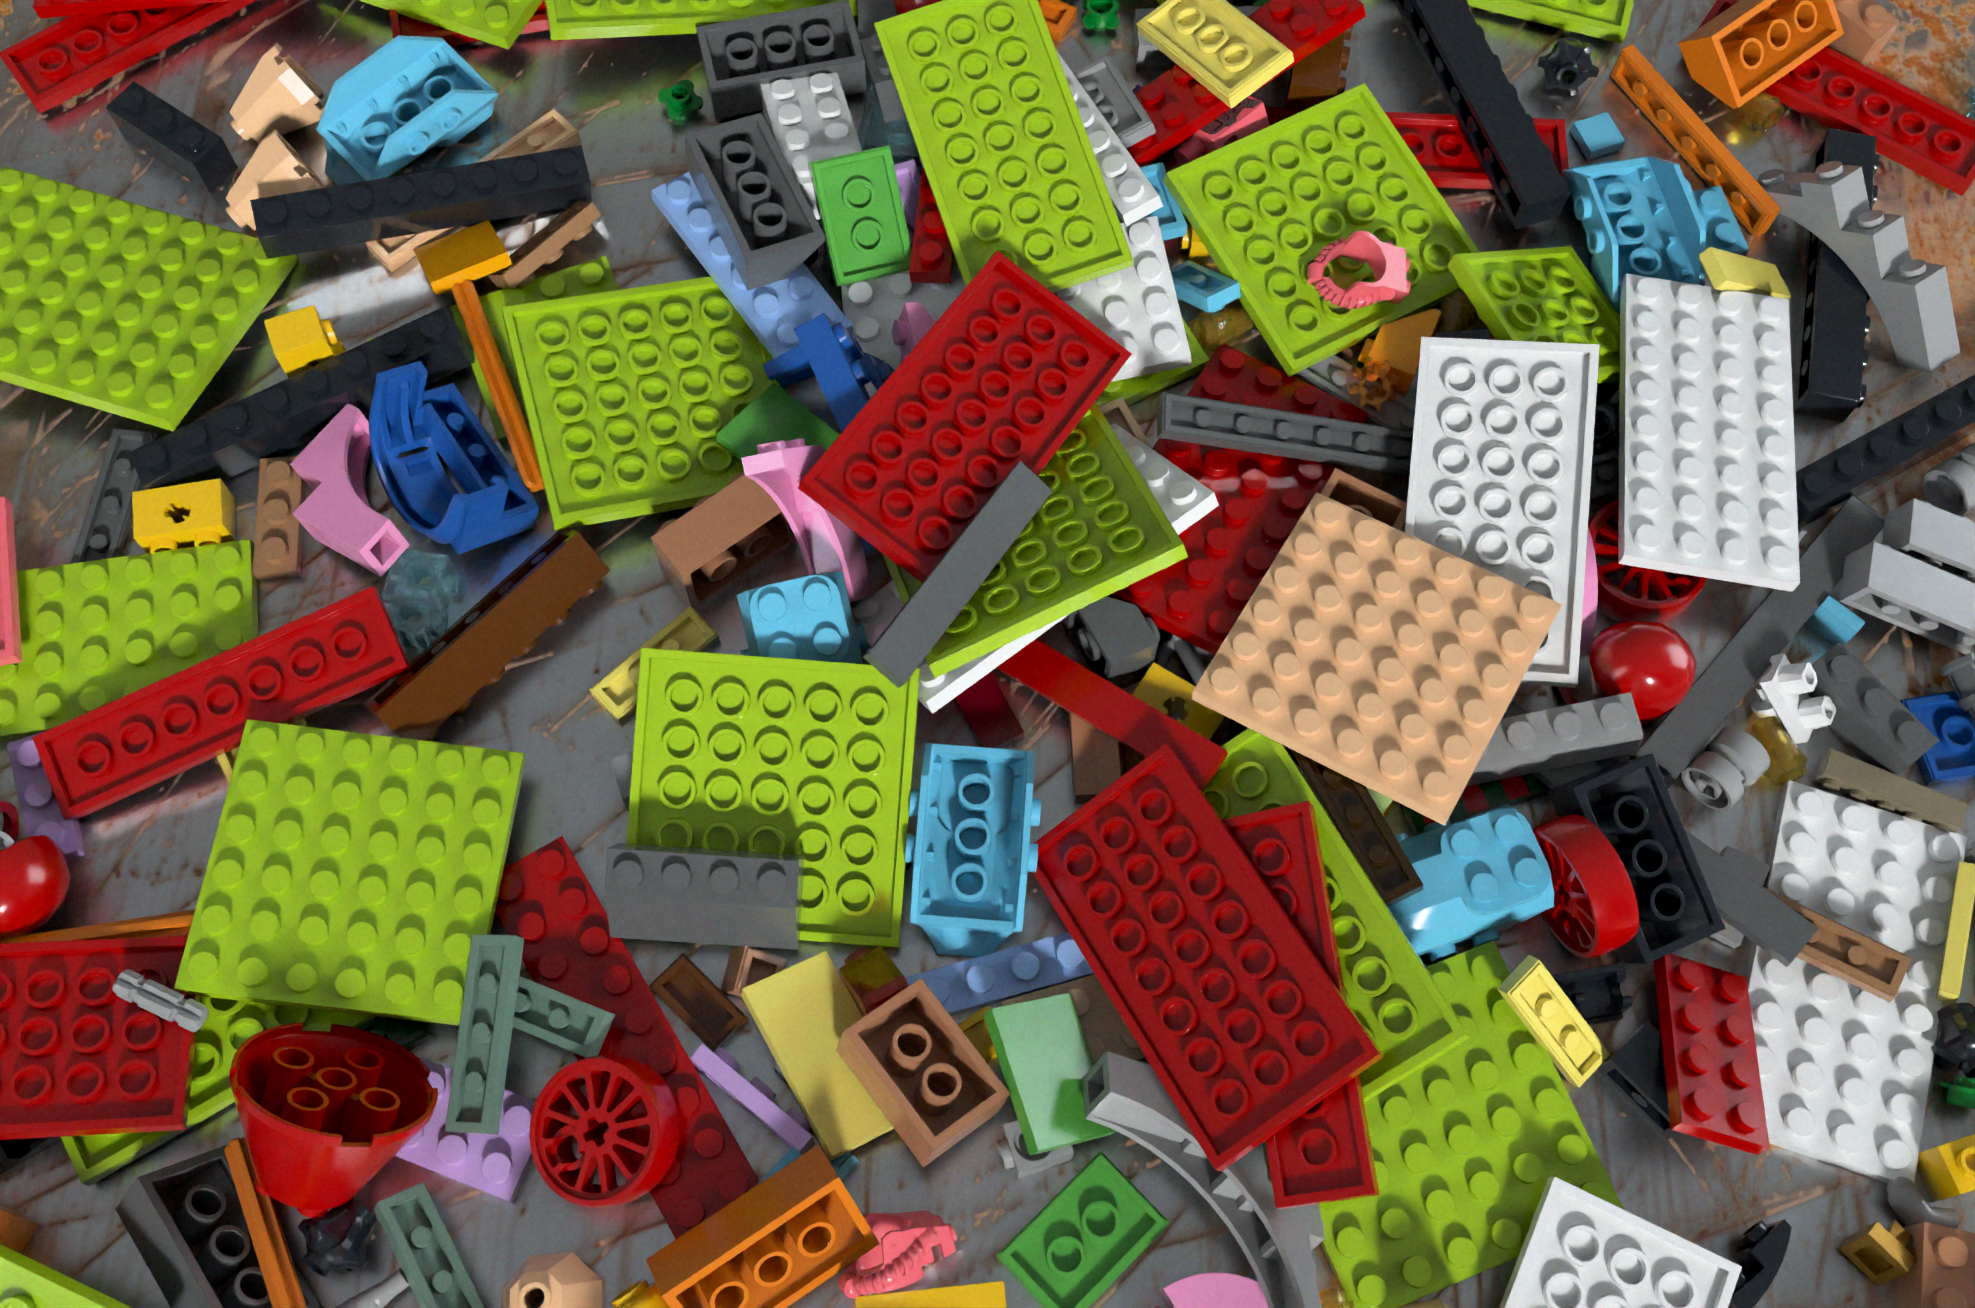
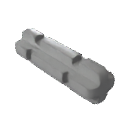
[112,969,209,1032]

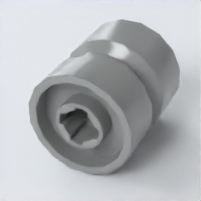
[1922,443,1975,516]
[1681,727,1771,811]

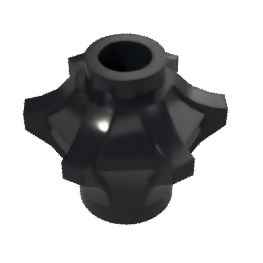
[1537,37,1599,96]
[1593,391,1620,454]
[1931,1003,1975,1078]
[298,1198,377,1277]

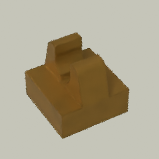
[1839,1220,1917,1286]

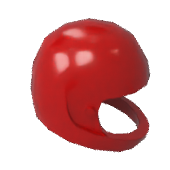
[1557,621,1697,726]
[0,800,71,941]

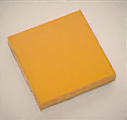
[413,220,512,295]

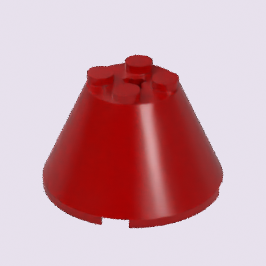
[229,1023,438,1218]

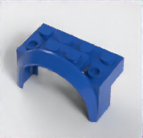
[763,313,895,432]
[369,361,539,555]

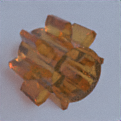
[1347,356,1401,411]

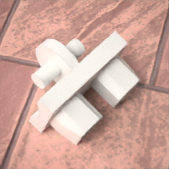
[1750,654,1836,744]

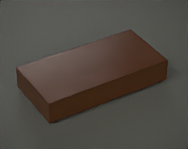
[649,953,749,1052]

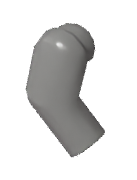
[1886,1177,1959,1229]

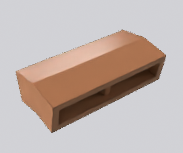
[1068,712,1127,804]

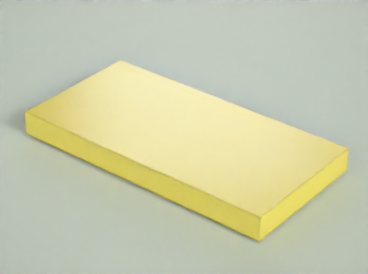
[1136,0,1294,109]
[741,951,894,1162]

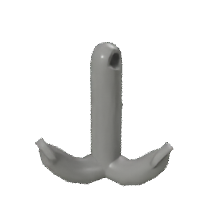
[1154,634,1214,685]

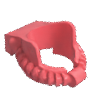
[1307,231,1411,309]
[838,1211,957,1299]

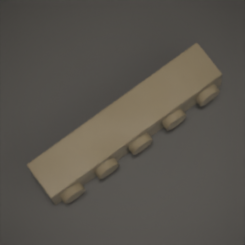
[1813,749,1968,834]

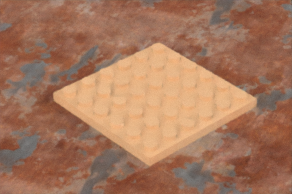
[1192,492,1562,826]

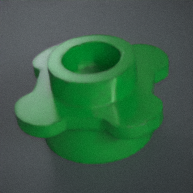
[1082,0,1120,29]
[658,80,703,121]
[1939,1075,1975,1109]

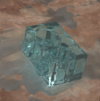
[381,549,460,650]

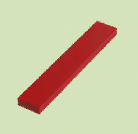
[996,639,1228,792]

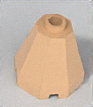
[229,43,327,143]
[225,130,326,231]
[501,1252,605,1308]

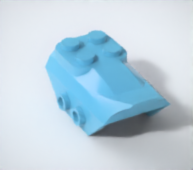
[316,35,499,186]
[1562,156,1706,315]
[737,572,868,664]
[905,743,1041,958]
[1388,805,1554,963]

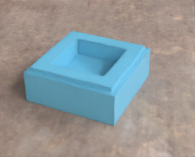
[1570,112,1626,160]
[1805,595,1866,646]

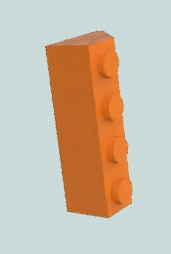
[1678,0,1844,109]
[646,1144,880,1308]

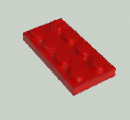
[1654,954,1770,1155]

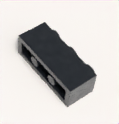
[105,81,238,194]

